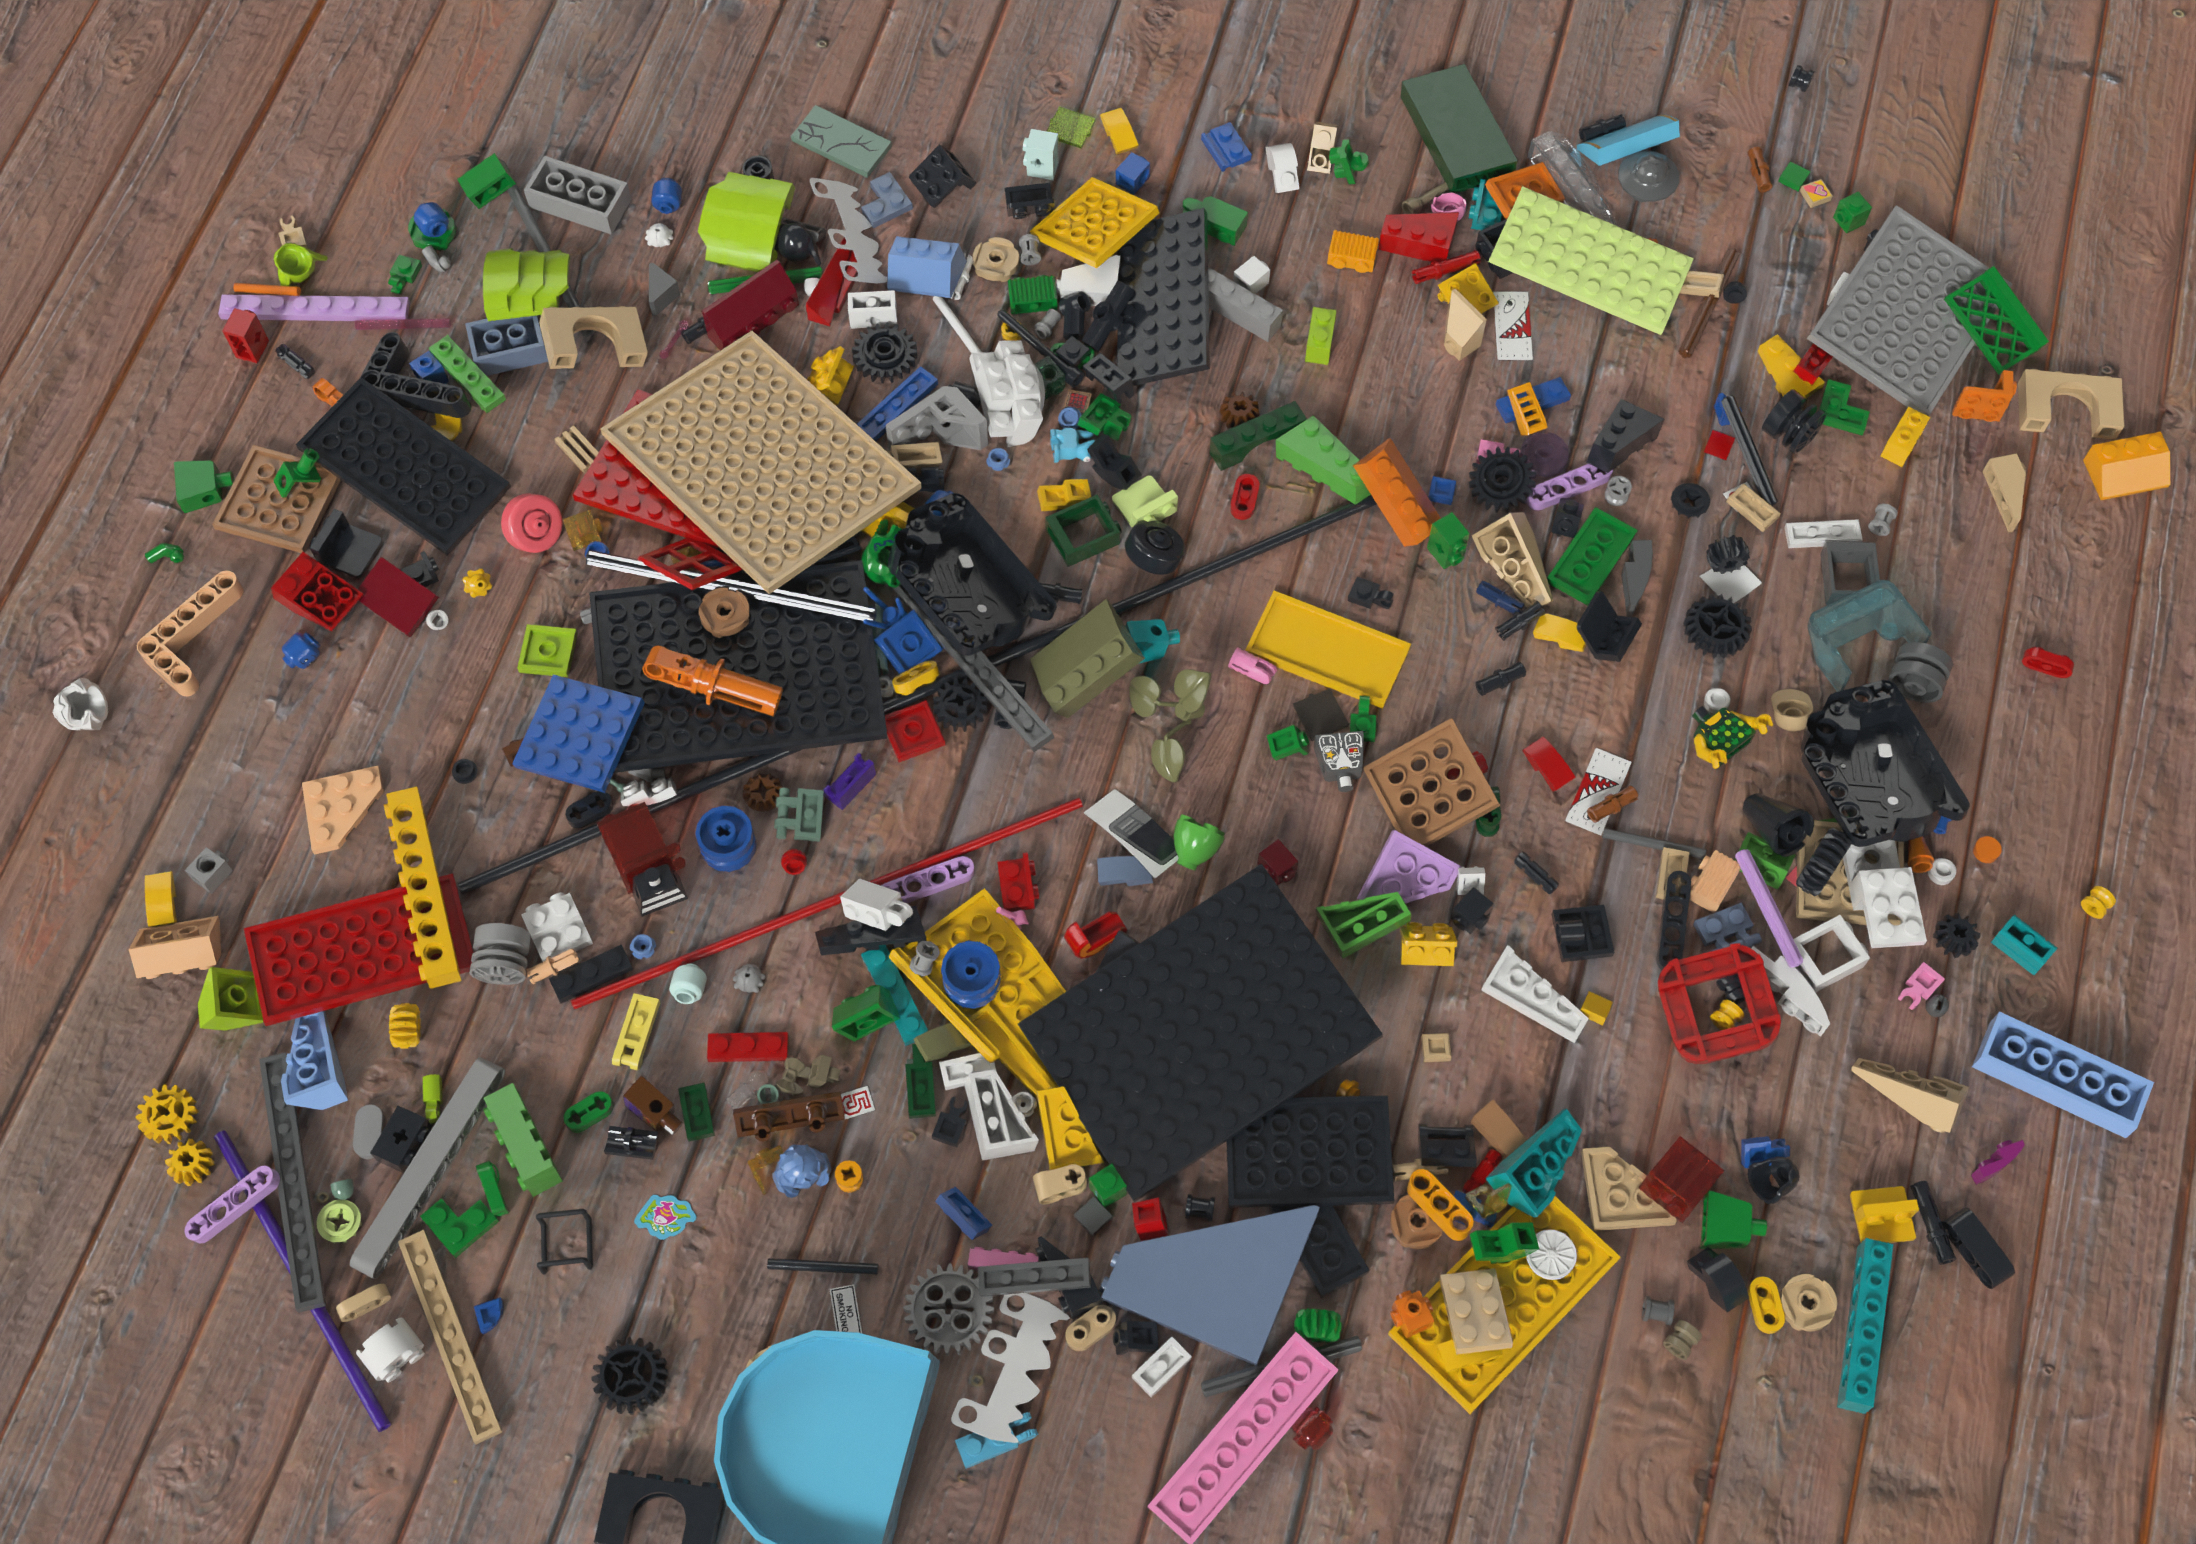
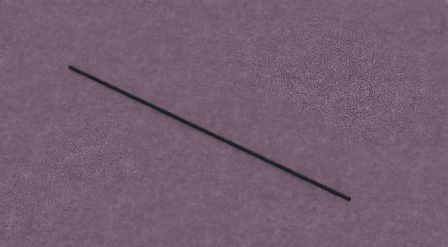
[457,495,1377,895]

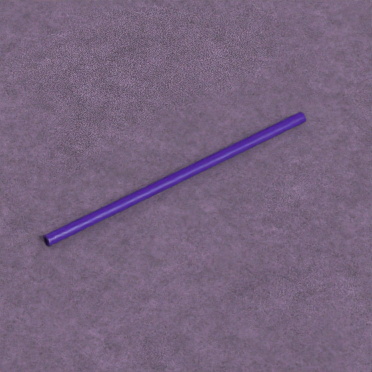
[214,1131,391,1432]

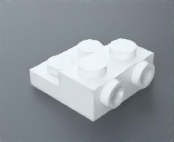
[521,892,593,962]

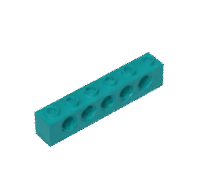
[1837,1238,1894,1414]

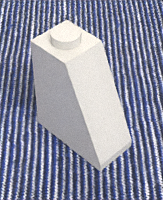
[1056,255,1120,306]

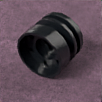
[1762,389,1827,454]

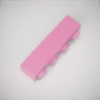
[968,1247,1039,1271]

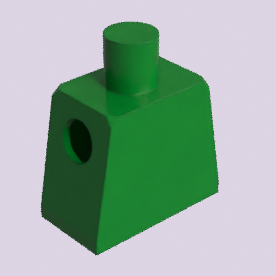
[174,460,234,513]
[1700,1191,1767,1249]

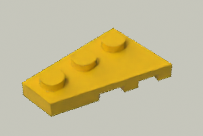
[1758,334,1825,398]
[1036,1086,1104,1170]

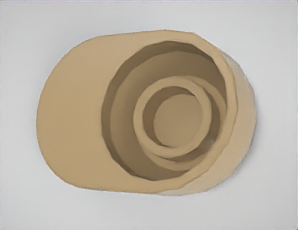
[1771,689,1813,731]

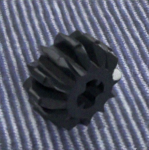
[1706,535,1750,574]
[1933,912,1981,958]

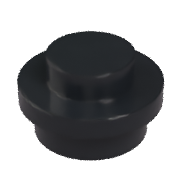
[1723,281,1747,304]
[452,759,478,784]

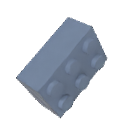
[465,315,548,376]

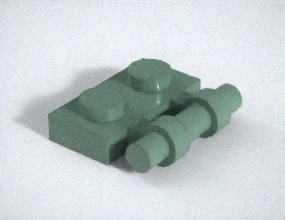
[774,788,824,842]

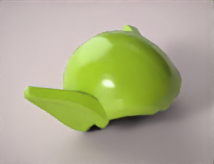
[274,243,328,286]

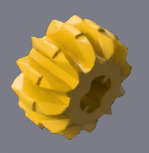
[389,1003,421,1049]
[165,1138,215,1186]

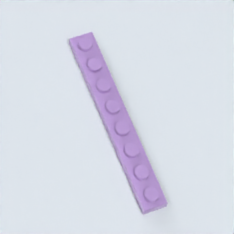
[218,295,410,322]

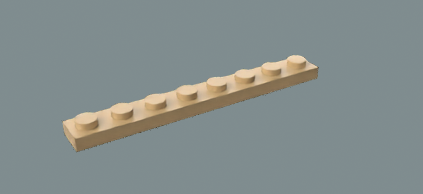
[398,1230,503,1444]

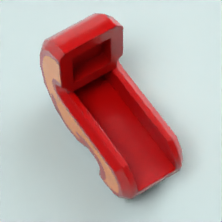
[1064,911,1128,959]

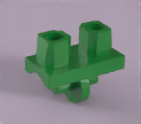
[1329,139,1369,184]

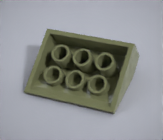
[1030,599,1145,718]

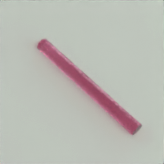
[355,318,451,330]

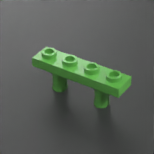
[429,335,506,413]

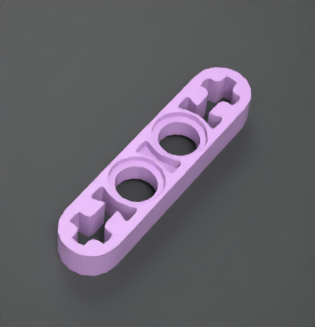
[1526,464,1613,510]
[881,856,975,903]
[185,1166,280,1244]

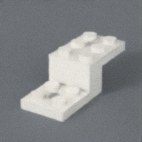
[1843,834,1927,948]

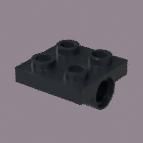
[1551,904,1615,962]

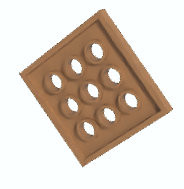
[1363,718,1501,847]

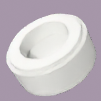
[1704,688,1730,714]
[1928,858,1956,885]

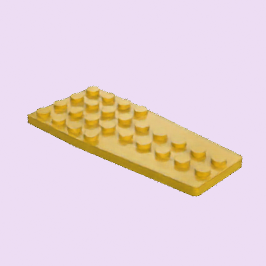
[902,888,1066,1098]

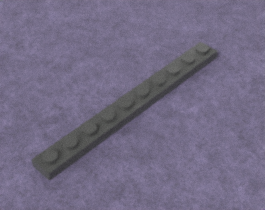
[892,583,1054,752]
[259,1052,326,1313]

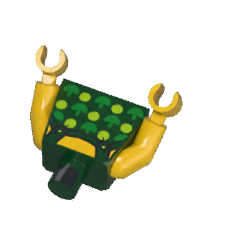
[1692,706,1773,769]

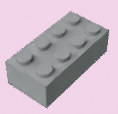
[524,156,632,235]

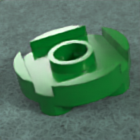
[408,209,456,250]

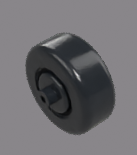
[1125,520,1186,575]

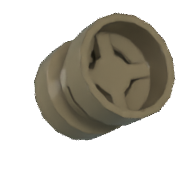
[1663,1320,1702,1360]

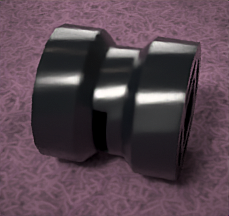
[1716,974,1745,1004]

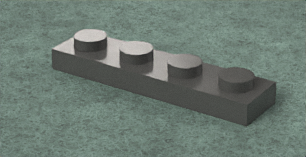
[978,1258,1091,1297]

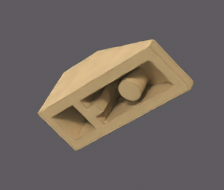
[1982,453,2026,532]

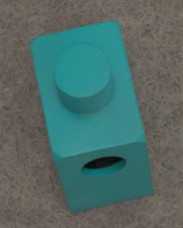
[1125,619,1180,664]

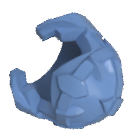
[772,1144,831,1198]

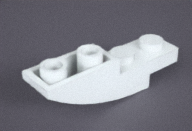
[1751,946,1830,1037]

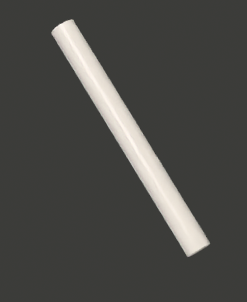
[933,296,982,353]

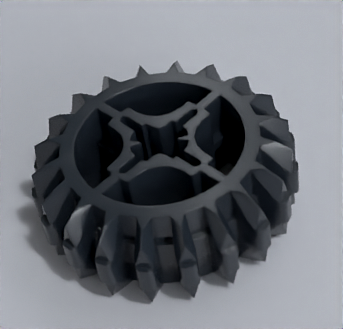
[1683,594,1752,659]
[1796,828,1851,896]
[591,1337,669,1415]

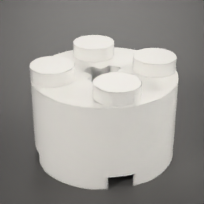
[356,1318,425,1383]

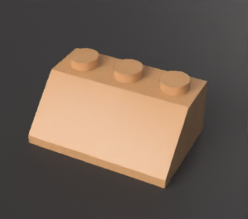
[129,916,221,979]

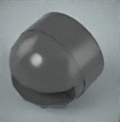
[1925,994,1949,1017]

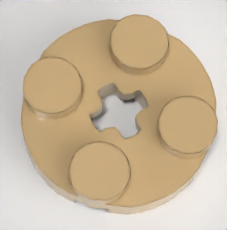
[973,237,1019,282]
[1779,1274,1837,1332]

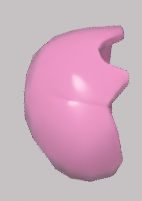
[1431,192,1467,222]

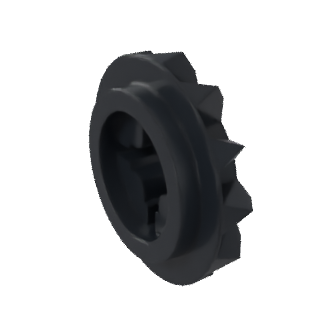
[1670,483,1710,519]

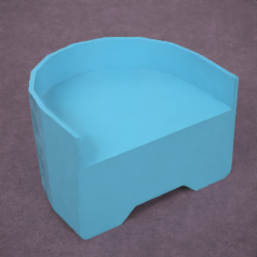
[714,1330,940,1544]

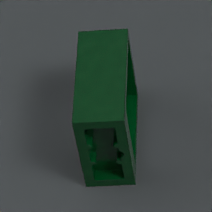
[1045,494,1122,567]

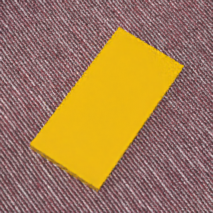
[1245,591,1411,709]

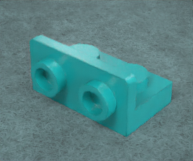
[1468,179,1502,230]

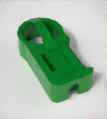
[476,1160,509,1218]

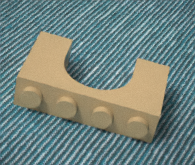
[539,306,648,369]
[2018,369,2124,440]

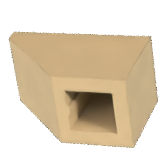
[1307,122,1338,174]

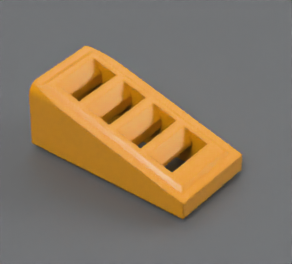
[1507,382,1548,435]

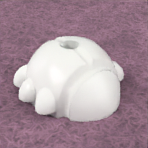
[645,223,673,247]

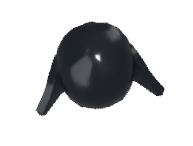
[774,223,821,266]

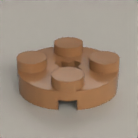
[699,587,750,638]
[1390,1194,1443,1249]

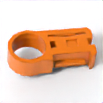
[312,378,343,406]

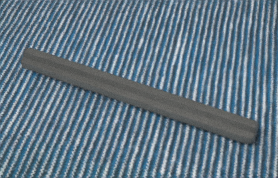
[1201,1336,1362,1397]

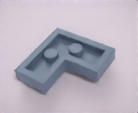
[861,172,913,228]

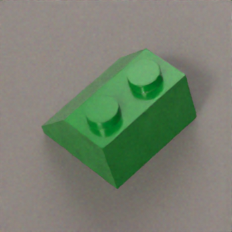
[832,985,900,1042]

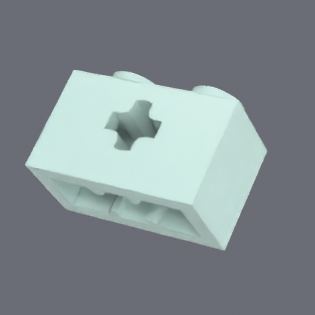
[1023,129,1059,180]

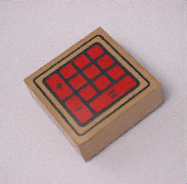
[1063,389,1092,414]

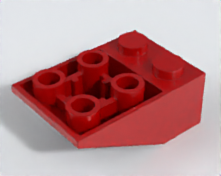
[271,552,364,631]

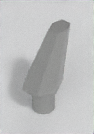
[628,768,665,783]

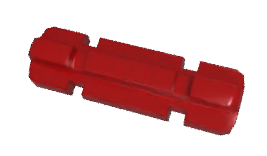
[1462,1149,1502,1197]

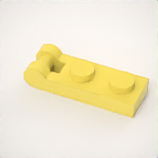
[612,993,660,1071]

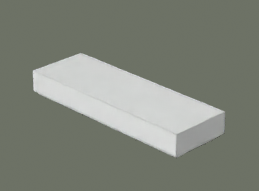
[1784,519,1863,548]

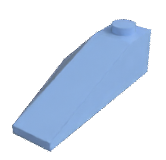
[281,1011,348,1110]

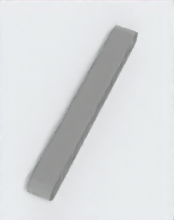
[349,1057,505,1279]

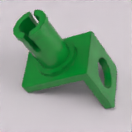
[274,448,321,498]

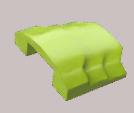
[698,172,795,273]
[483,248,570,321]

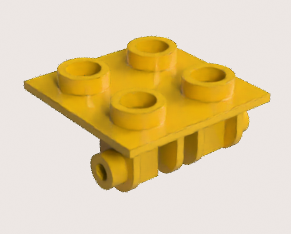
[1437,263,1499,314]

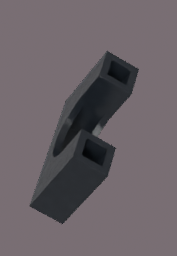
[594,1469,725,1544]

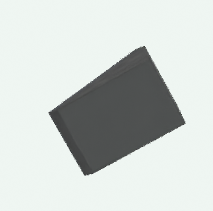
[649,263,680,315]

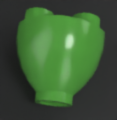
[1174,814,1225,871]

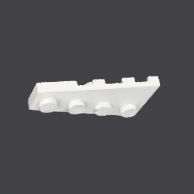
[1481,945,1589,1043]

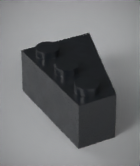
[1586,399,1665,473]

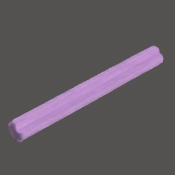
[1735,849,1803,968]

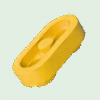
[892,661,940,695]
[1747,1276,1785,1334]

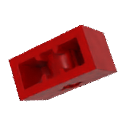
[222,308,269,363]

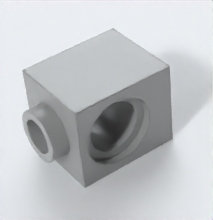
[185,847,233,894]

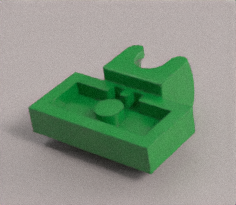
[1077,393,1132,441]

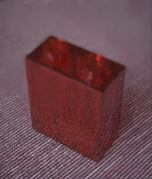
[1638,1136,1725,1223]

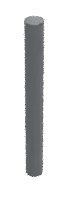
[1602,828,1707,859]

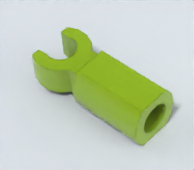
[423,1074,443,1124]

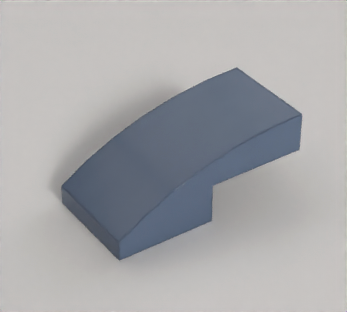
[1097,856,1153,886]

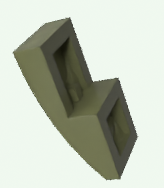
[914,1023,972,1062]

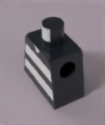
[632,864,688,917]

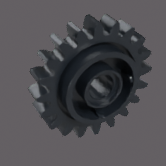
[852,322,918,383]
[1469,447,1536,513]

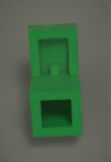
[1470,1222,1539,1264]

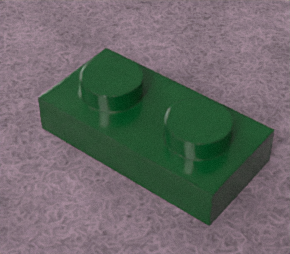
[678,1082,715,1142]

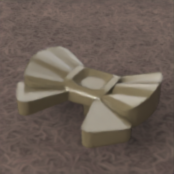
[775,1058,811,1096]

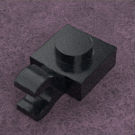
[1348,576,1394,609]

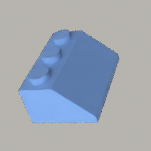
[887,236,967,298]

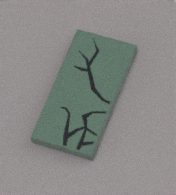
[791,105,892,178]

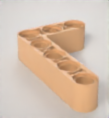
[137,571,244,696]

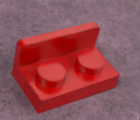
[997,852,1039,912]

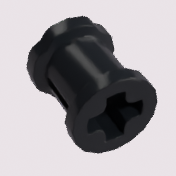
[1185,1194,1215,1222]

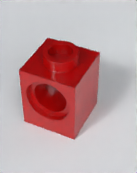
[1132,1197,1169,1242]

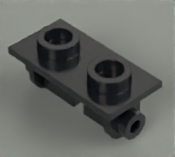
[906,467,944,492]

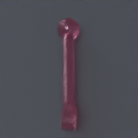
[659,320,689,359]

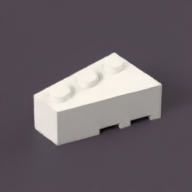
[965,1069,1039,1161]

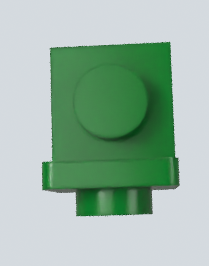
[1266,725,1309,761]

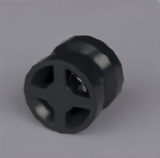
[1788,65,1815,92]

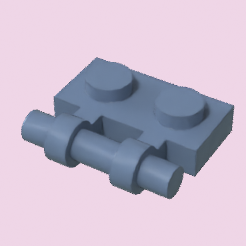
[1693,903,1762,952]

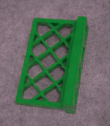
[1944,266,2049,375]

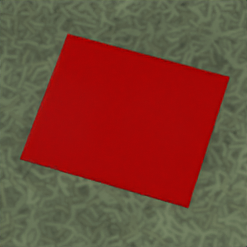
[1704,430,1735,460]

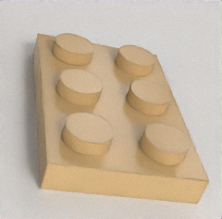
[1440,1269,1513,1355]

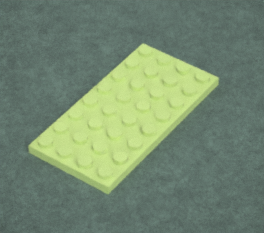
[1488,186,1694,335]

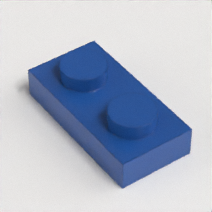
[935,1187,992,1240]

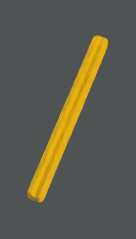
[889,947,1001,1063]

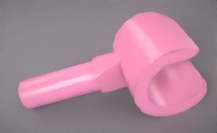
[996,907,1028,930]

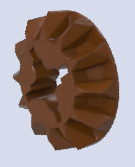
[742,772,783,812]

